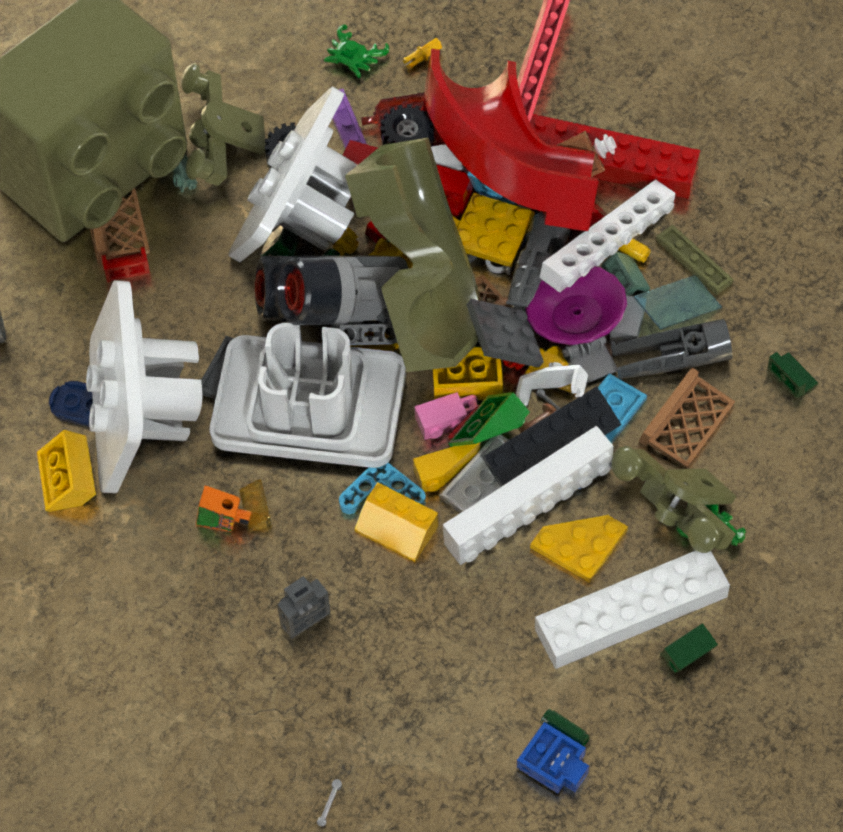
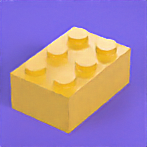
[432,347,503,400]

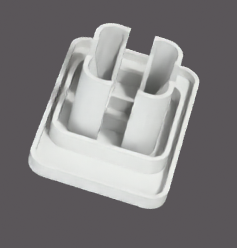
[228,86,358,262]
[86,280,202,493]
[210,323,406,468]

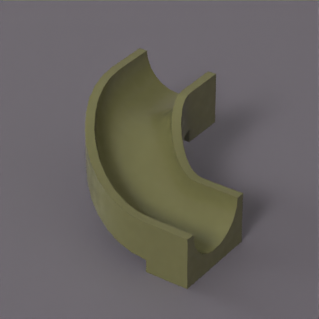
[345,138,481,372]

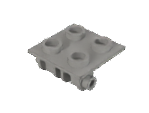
[561,336,617,383]

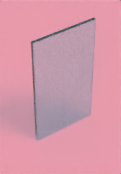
[634,275,722,330]

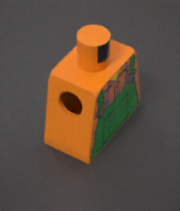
[196,485,252,532]

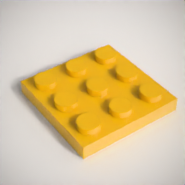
[457,193,535,268]

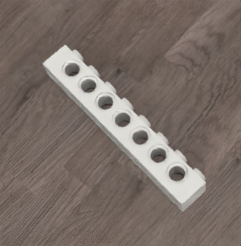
[540,180,676,292]

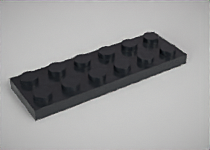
[482,386,622,487]

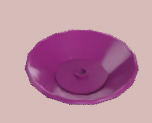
[525,266,627,345]

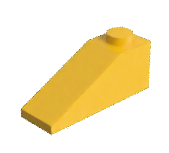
[413,442,480,492]

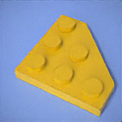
[530,515,628,583]

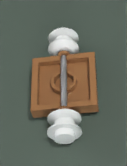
[556,131,617,177]

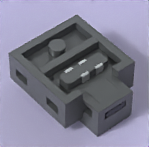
[277,576,330,639]

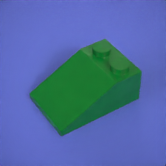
[448,392,530,447]

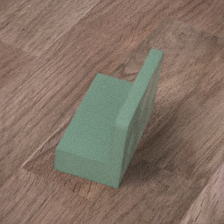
[601,252,650,296]

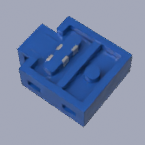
[517,722,589,793]

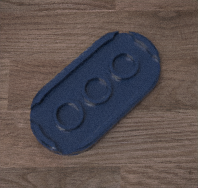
[49,381,93,427]

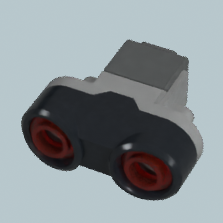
[255,255,408,345]

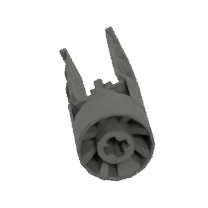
[506,212,570,311]
[611,319,733,381]

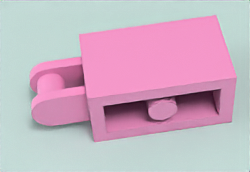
[415,392,480,440]

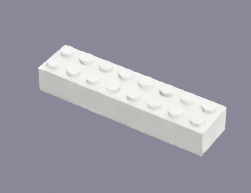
[443,426,613,565]
[535,551,730,669]

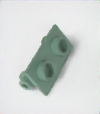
[173,154,198,193]

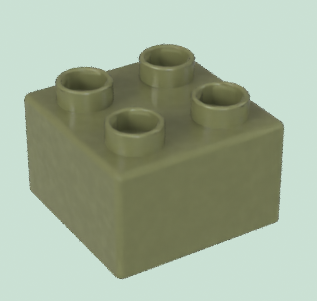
[0,0,187,242]

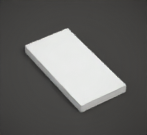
[439,434,509,513]

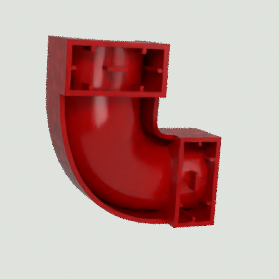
[423,48,599,232]

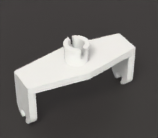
[516,362,588,406]

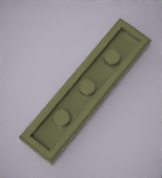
[656,224,733,295]

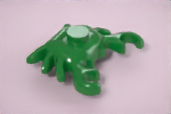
[324,24,389,78]

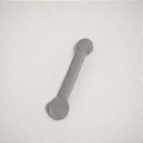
[536,389,560,410]
[317,779,342,827]

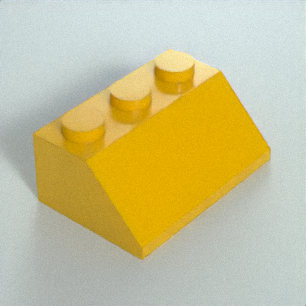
[37,430,96,512]
[354,482,439,562]

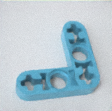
[339,463,426,514]

